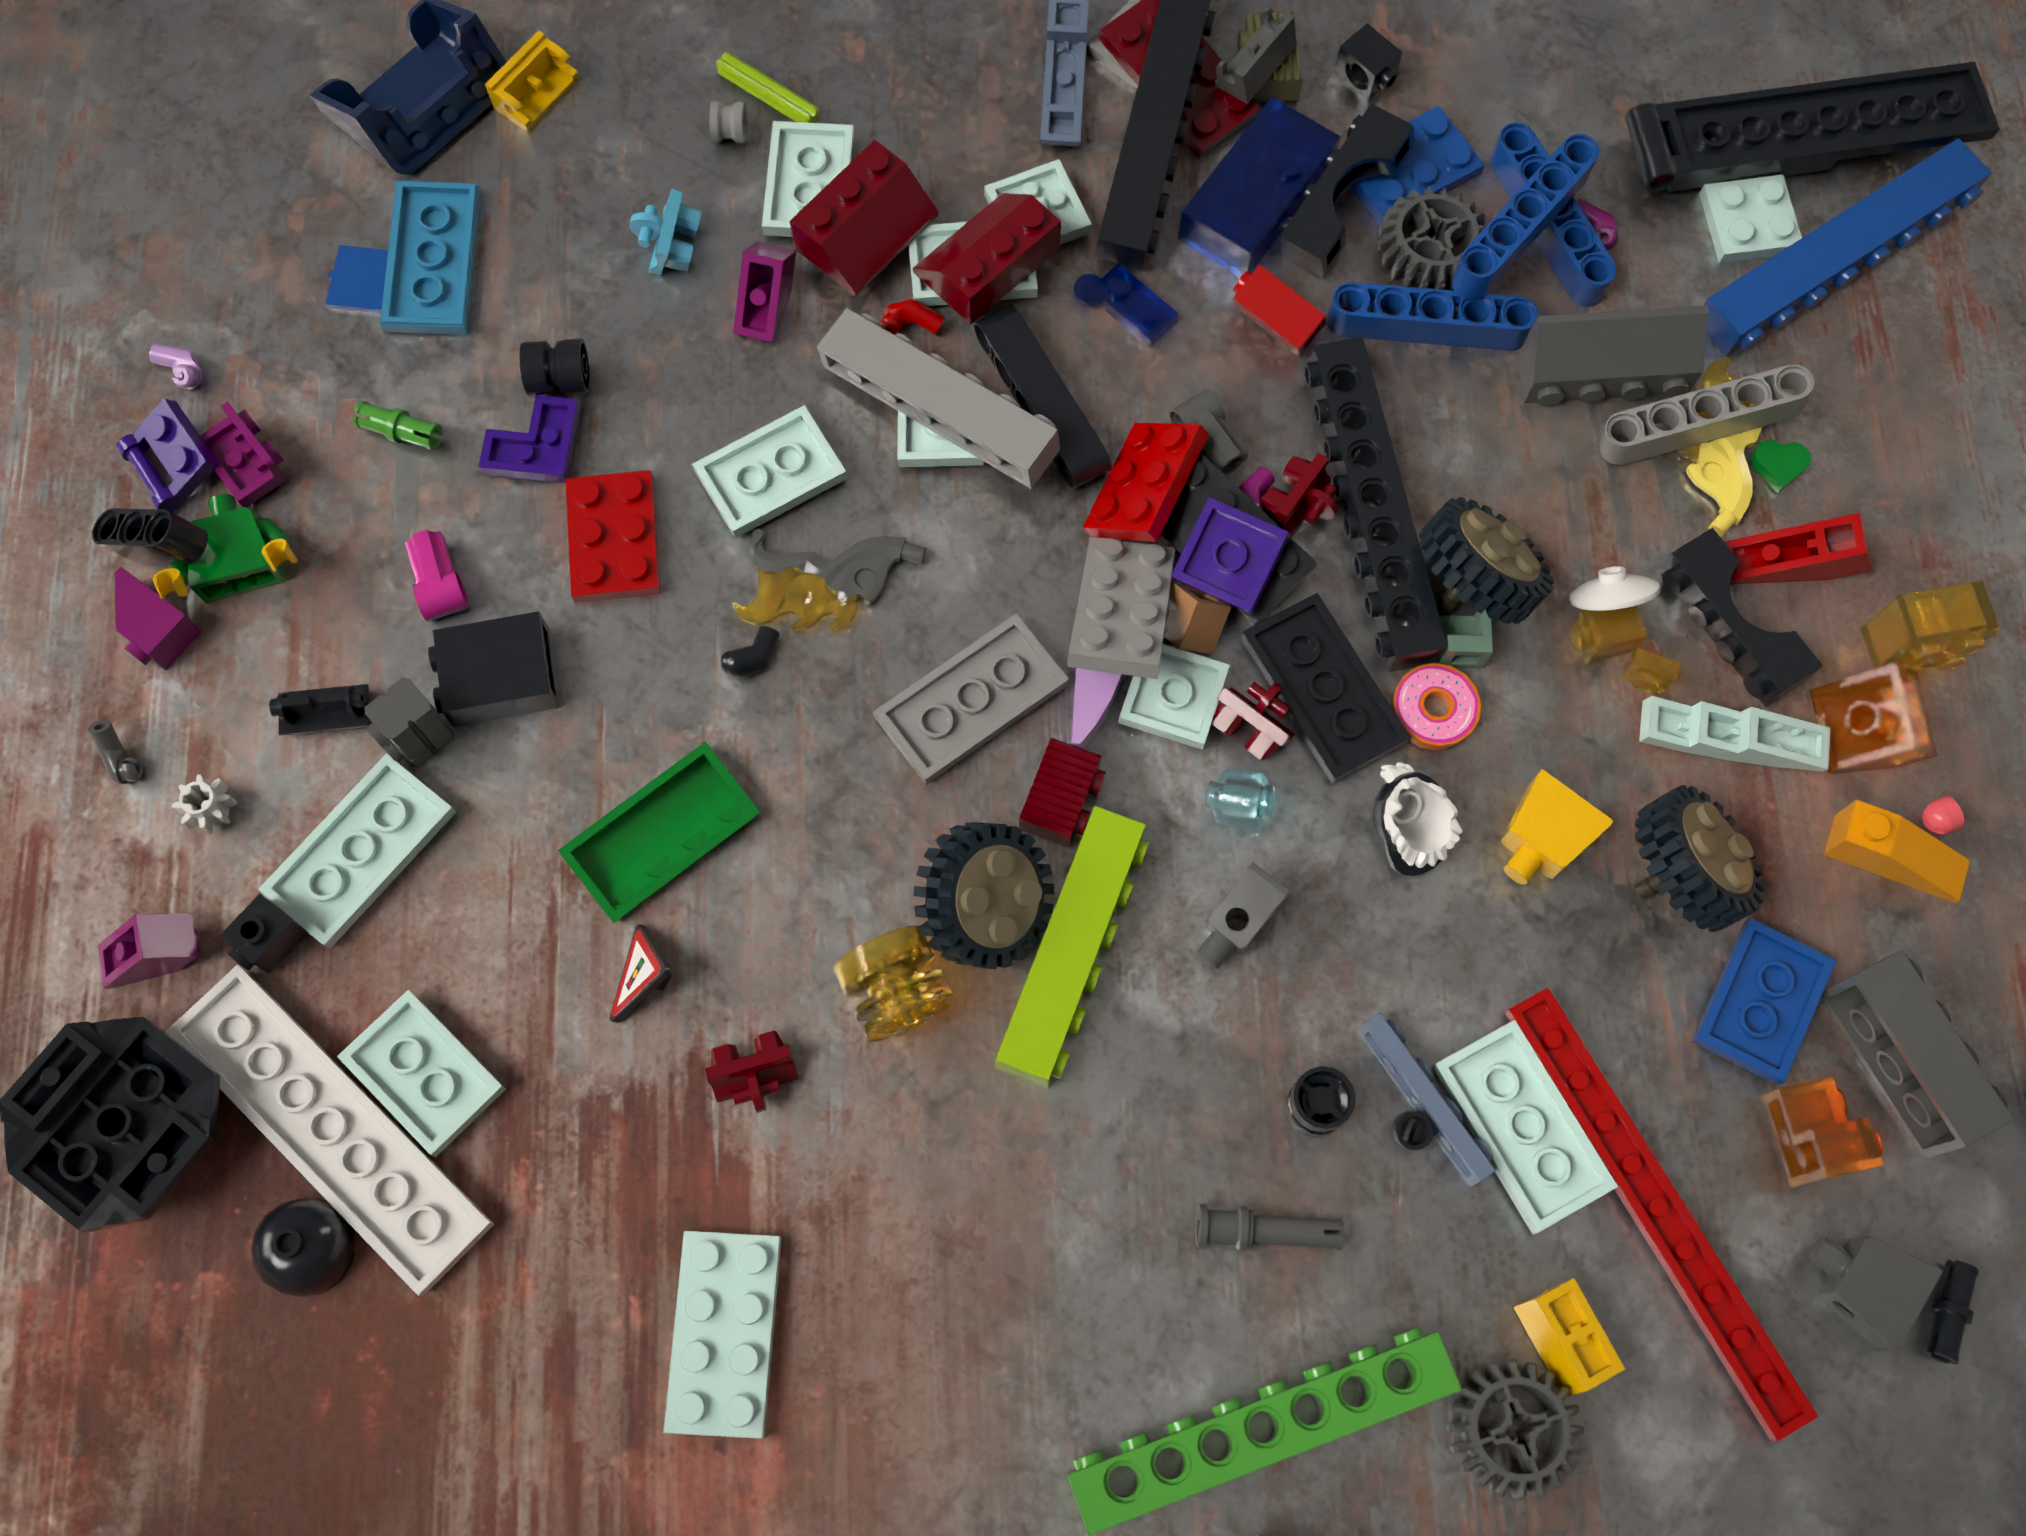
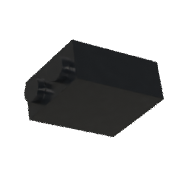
[428,611,559,727]

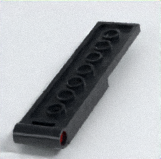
[1625,61,2000,192]

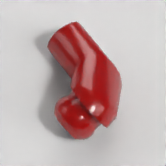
[880,299,945,335]

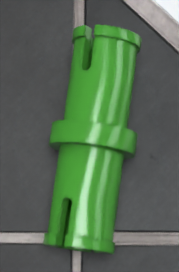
[353,401,443,451]

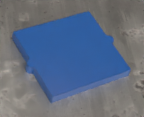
[325,245,388,314]

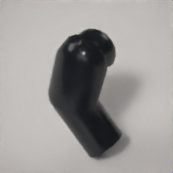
[720,626,780,677]

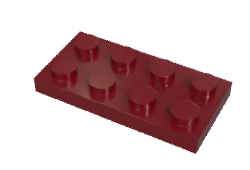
[1098,0,1262,158]

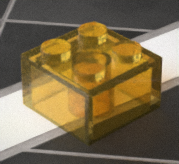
[1860,580,2001,679]

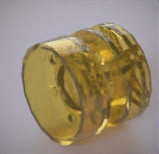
[833,925,956,1043]

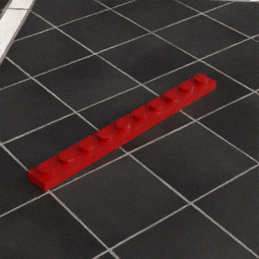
[1505,988,1819,1442]

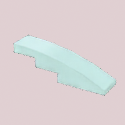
[1639,696,1830,772]

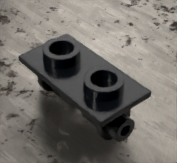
[269,684,369,736]

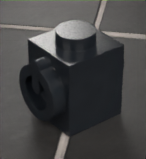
[220,893,308,974]

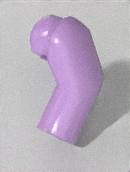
[149,343,203,389]

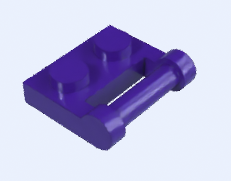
[116,398,219,512]

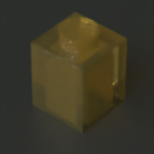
[1570,606,1648,664]

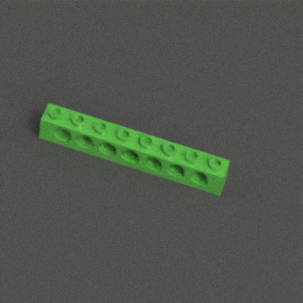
[1067,1327,1462,1536]

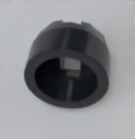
[1392,1111,1433,1150]

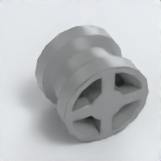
[709,100,748,144]

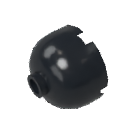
[251,1198,355,1297]

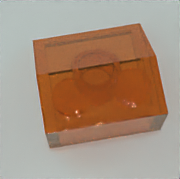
[1810,662,1938,774]

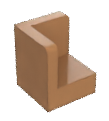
[1163,583,1231,654]

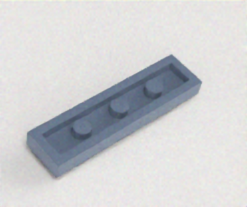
[1357,1012,1495,1187]

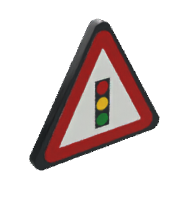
[610,924,672,1023]

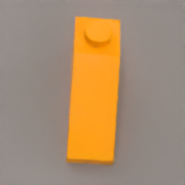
[1824,799,1970,903]

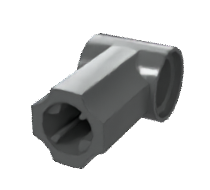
[1169,389,1249,476]

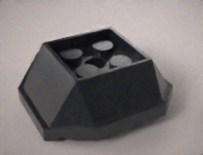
[0,1017,220,1233]

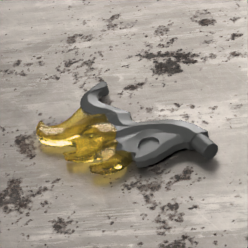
[732,529,926,632]

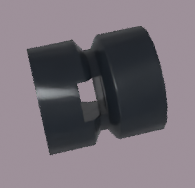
[519,338,590,398]
[1285,1066,1356,1138]

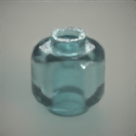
[1206,768,1275,830]

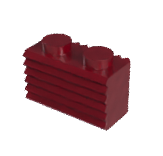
[1019,738,1106,847]

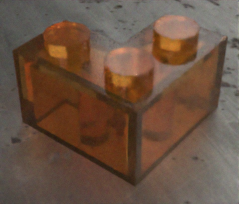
[1762,1077,1884,1188]

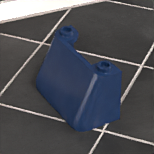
[309,0,507,175]

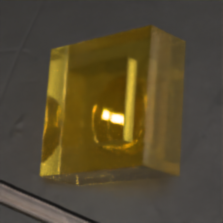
[1620,648,1681,694]

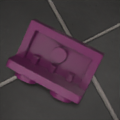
[200,401,288,507]

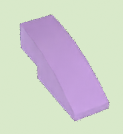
[1071,668,1123,750]

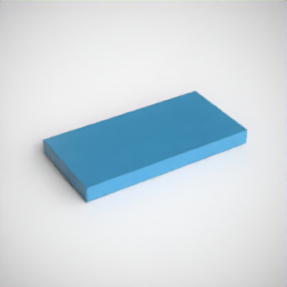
[380,180,481,335]

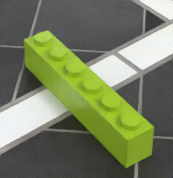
[995,806,1150,1088]

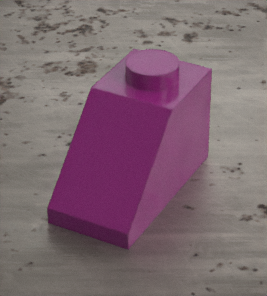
[733,241,797,342]
[115,566,202,670]
[98,913,200,989]

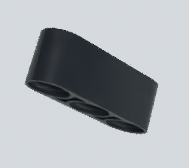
[92,508,208,565]

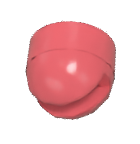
[1922,796,1965,835]

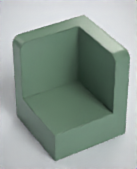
[1439,609,1493,668]

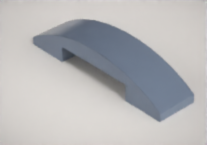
[1040,0,1089,146]

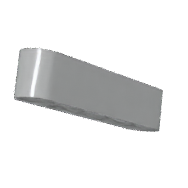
[1599,364,1815,465]

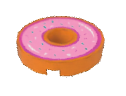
[1391,663,1482,751]

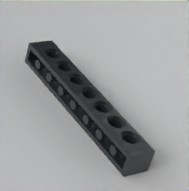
[1304,337,1448,672]

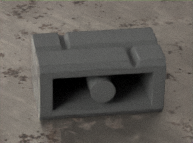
[364,677,455,768]

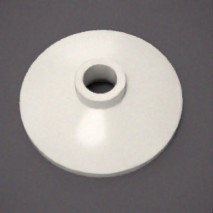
[1569,566,1661,611]

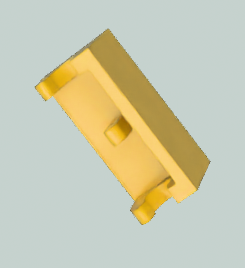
[485,30,580,132]
[1513,1278,1625,1396]

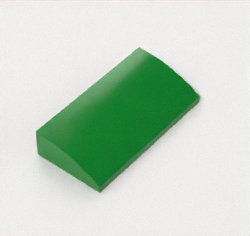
[557,741,760,924]

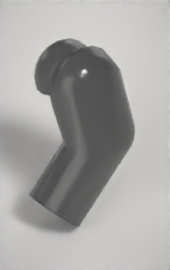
[88,720,143,785]

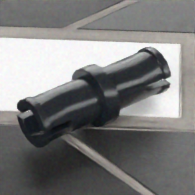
[1924,1260,1979,1365]

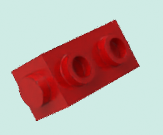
[1233,264,1326,357]

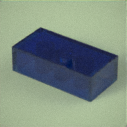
[1178,97,1341,277]

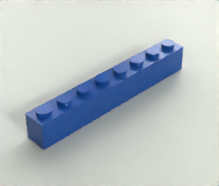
[1703,138,1992,356]

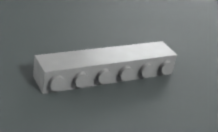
[817,308,1060,489]

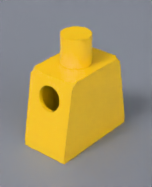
[1501,769,1614,885]

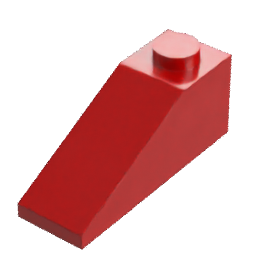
[1725,512,1873,584]

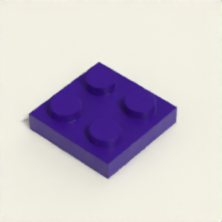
[1171,497,1290,615]

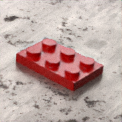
[1082,423,1209,542]
[565,470,661,603]

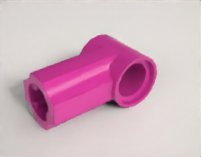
[405,530,469,622]

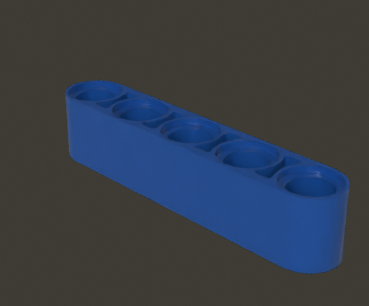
[1490,122,1616,307]
[1452,134,1599,300]
[1326,282,1539,351]

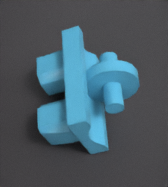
[629,189,702,275]

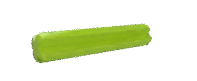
[716,52,820,123]

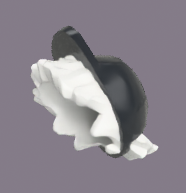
[1373,762,1463,876]

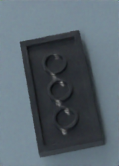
[1161,452,1318,625]
[1241,593,1411,784]

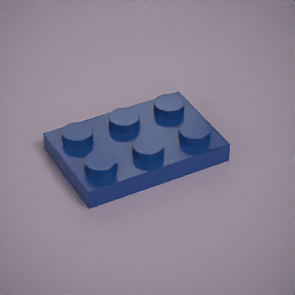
[1351,106,1485,225]
[1692,918,1836,1085]

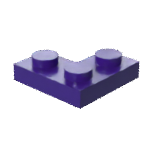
[478,395,581,483]

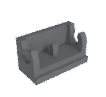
[1215,6,1297,104]

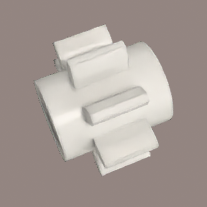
[172,774,237,834]

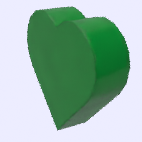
[1750,440,1811,493]

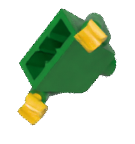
[153,494,298,603]

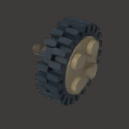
[1419,497,1554,624]
[1635,785,1765,932]
[913,822,1055,969]

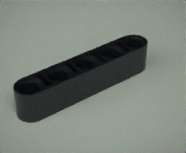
[973,304,1112,489]

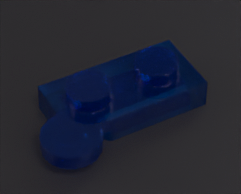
[1073,263,1179,348]

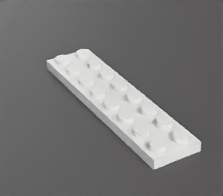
[166,964,494,1296]

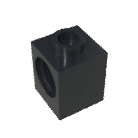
[1334,23,1403,101]

